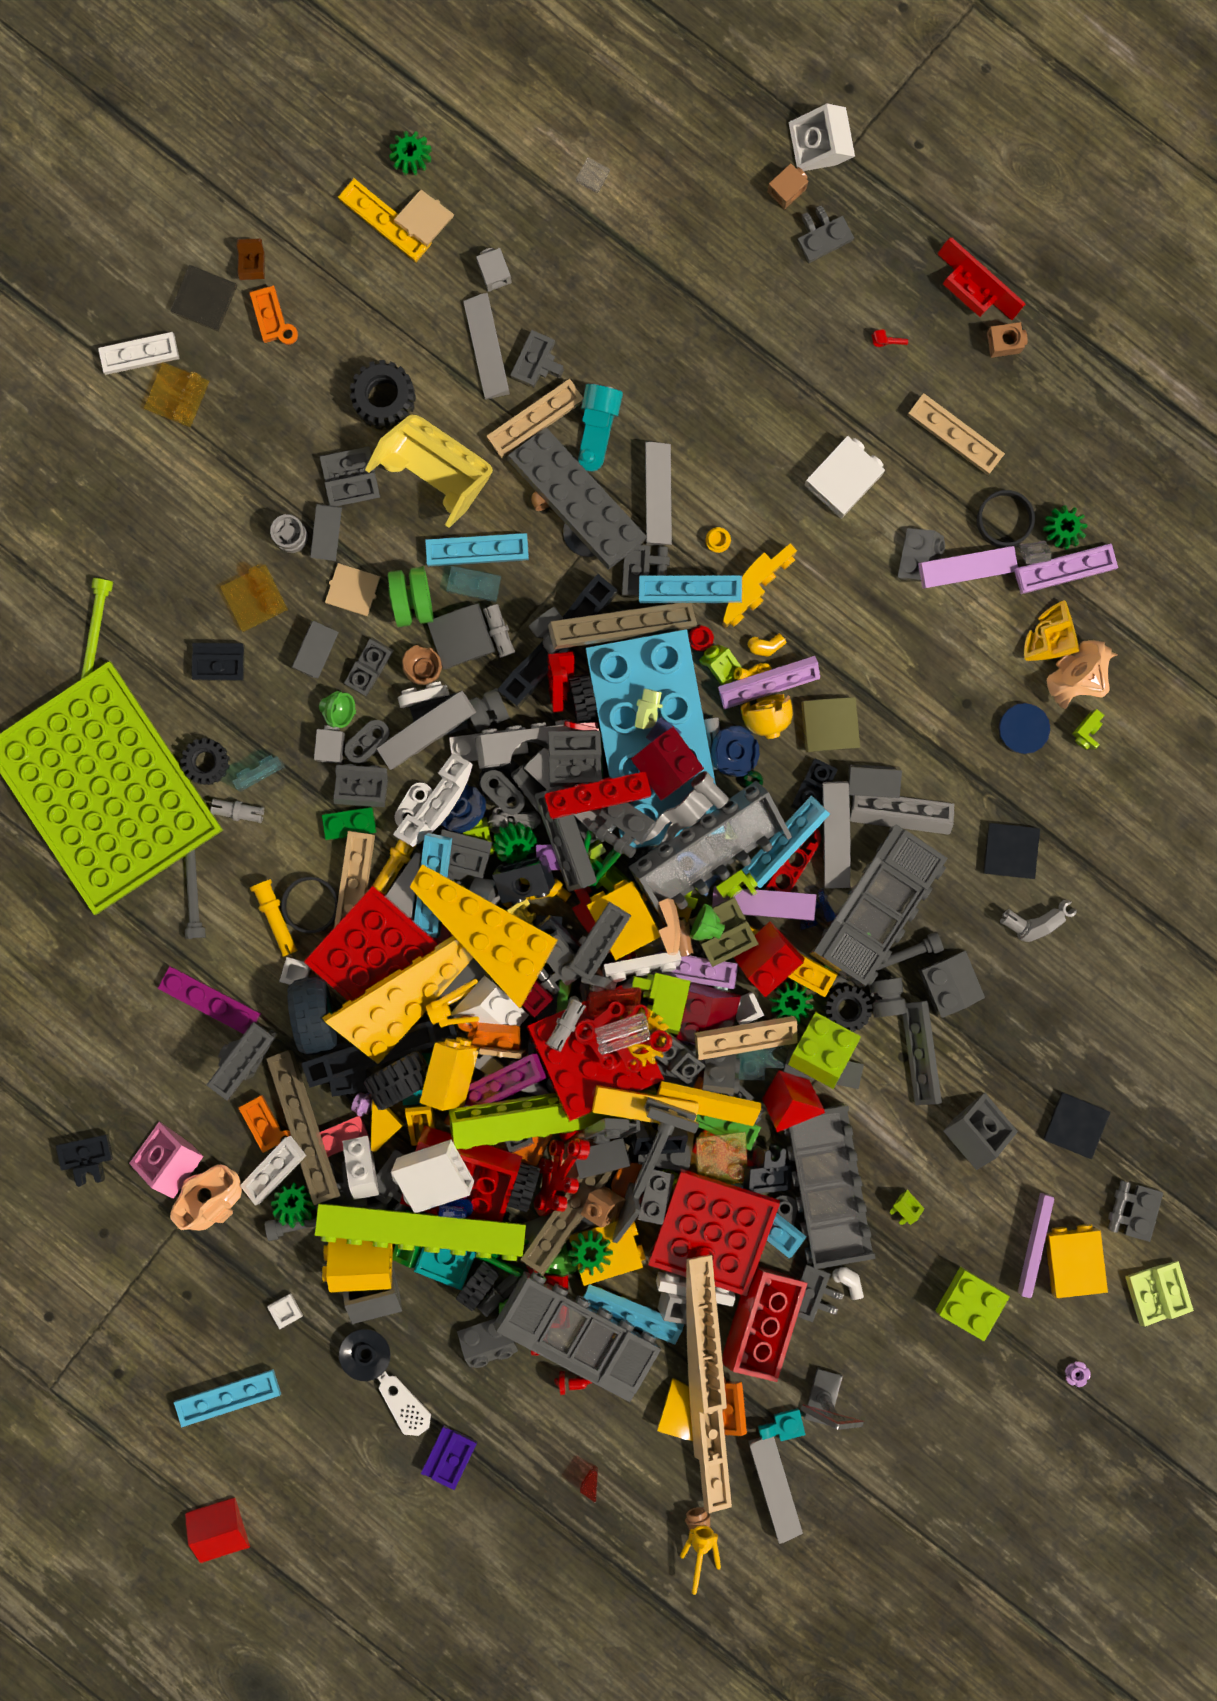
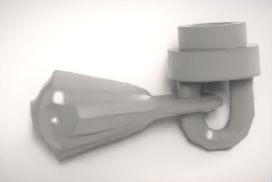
[488,806,541,834]

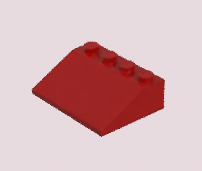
[400,1125,523,1222]

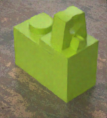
[631,973,691,1034]

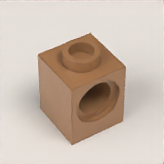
[767,164,808,210]
[987,322,1028,358]
[581,1186,626,1228]

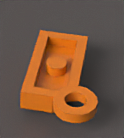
[250,286,298,345]
[458,1015,521,1050]
[239,1095,292,1153]
[722,1377,747,1436]

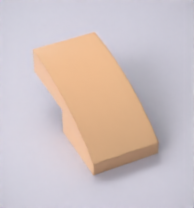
[659,898,680,955]

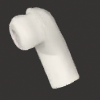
[832,1267,864,1300]

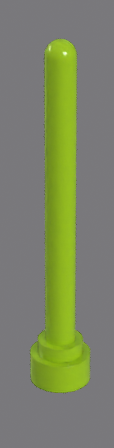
[81,578,113,679]

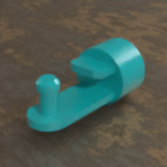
[578,383,623,472]

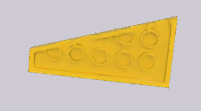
[410,864,558,1008]
[322,936,473,1064]

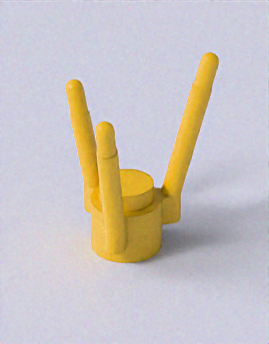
[426,979,480,1028]
[680,1525,721,1595]

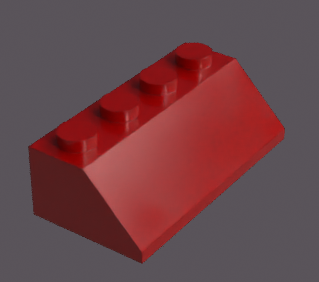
[722,1266,808,1382]

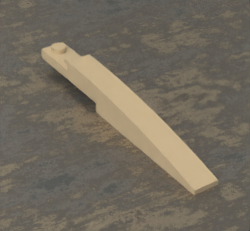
[686,1254,732,1513]

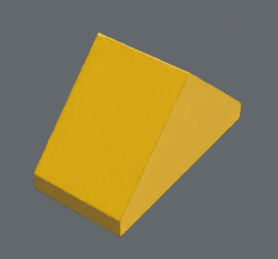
[371,1099,404,1151]
[405,1104,436,1146]

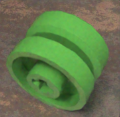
[388,566,433,628]

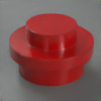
[688,626,714,651]

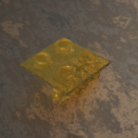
[144,362,210,428]
[220,564,288,632]
[696,1132,747,1184]

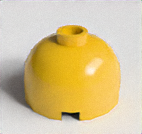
[741,694,793,739]

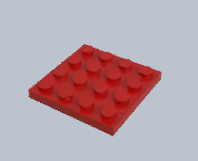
[304,885,439,1002]
[527,985,664,1122]
[648,1169,780,1296]

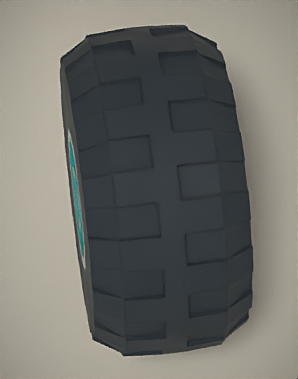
[287,976,337,1055]

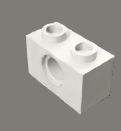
[342,1136,379,1200]

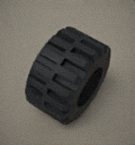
[350,360,416,430]
[364,1051,429,1110]

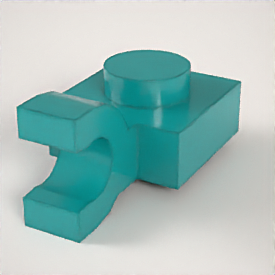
[758,1408,806,1441]

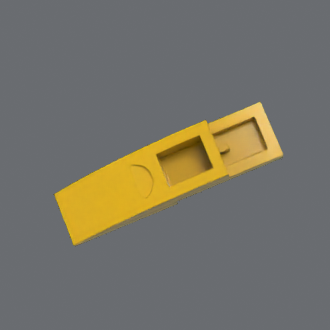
[722,543,797,628]

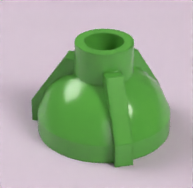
[319,691,356,728]
[689,904,725,940]
[545,1243,578,1275]

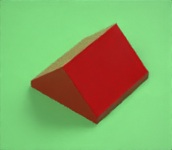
[762,1071,825,1132]
[185,1497,250,1563]

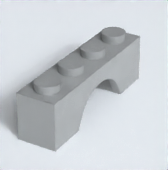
[475,720,580,769]

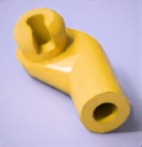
[748,633,787,657]
[734,663,772,680]

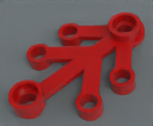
[575,1001,672,1073]
[534,1138,590,1216]

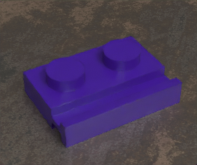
[421,1425,477,1490]

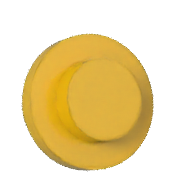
[705,527,731,553]

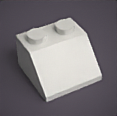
[789,104,855,171]
[451,975,529,1026]

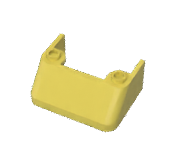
[365,415,493,528]

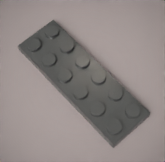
[507,427,647,570]

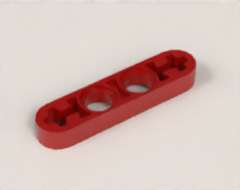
[764,829,821,892]

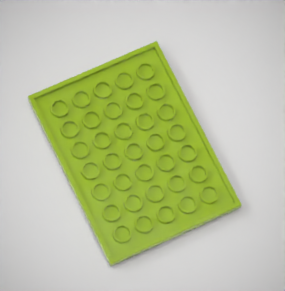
[0,661,223,915]

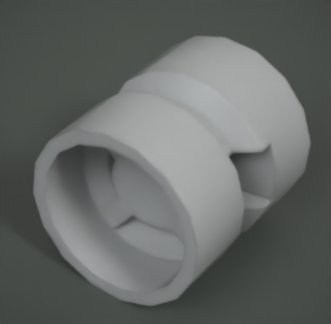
[270,514,308,553]

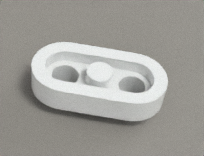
[398,682,449,708]
[395,783,433,826]

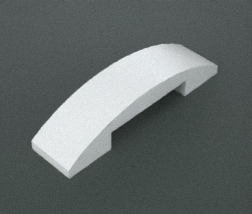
[393,753,472,847]

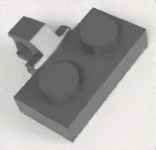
[510,330,564,388]

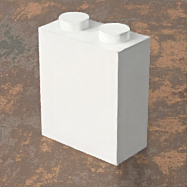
[804,436,885,519]
[391,1140,474,1213]

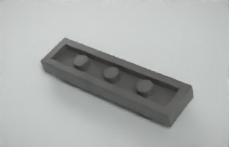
[903,1001,942,1105]

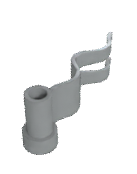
[633,771,729,853]

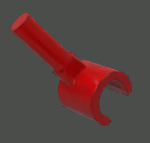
[871,329,908,347]

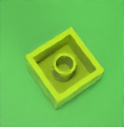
[788,1012,861,1089]
[935,1266,1010,1341]

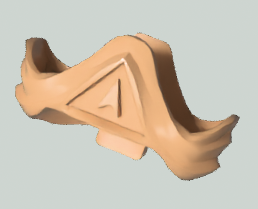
[1047,640,1118,709]
[170,1164,242,1231]

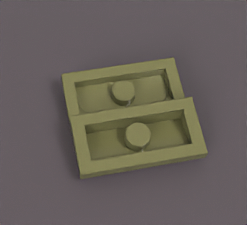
[801,697,860,753]
[688,897,758,967]

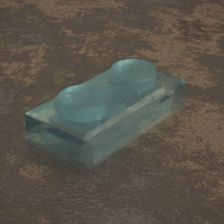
[446,566,502,602]
[232,755,285,792]

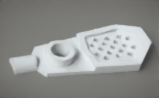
[378,1371,431,1436]

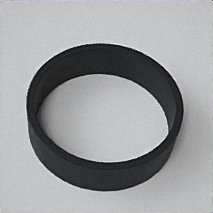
[977,490,1035,548]
[282,877,338,933]

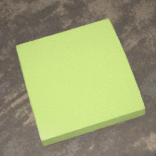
[1125,1261,1194,1327]

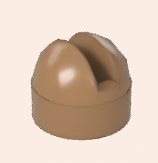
[531,491,549,511]

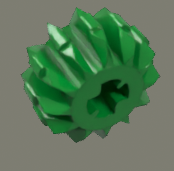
[389,131,432,176]
[1043,505,1088,550]
[493,821,537,864]
[770,981,813,1024]
[271,1183,316,1228]
[569,1230,613,1275]

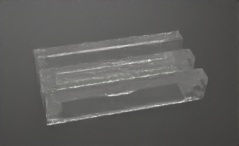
[595,1013,651,1055]

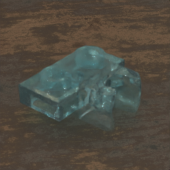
[739,1045,785,1080]

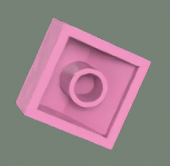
[129,1122,203,1198]

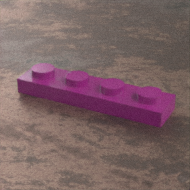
[158,966,261,1034]
[454,1054,546,1109]

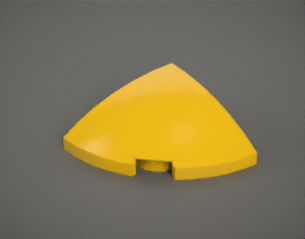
[1024,600,1079,661]
[657,1378,693,1441]

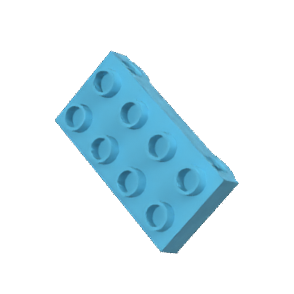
[586,629,724,849]

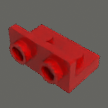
[548,652,574,712]

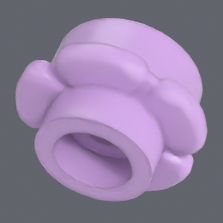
[351,1092,372,1116]
[1065,1361,1091,1387]

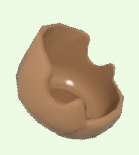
[402,645,442,685]

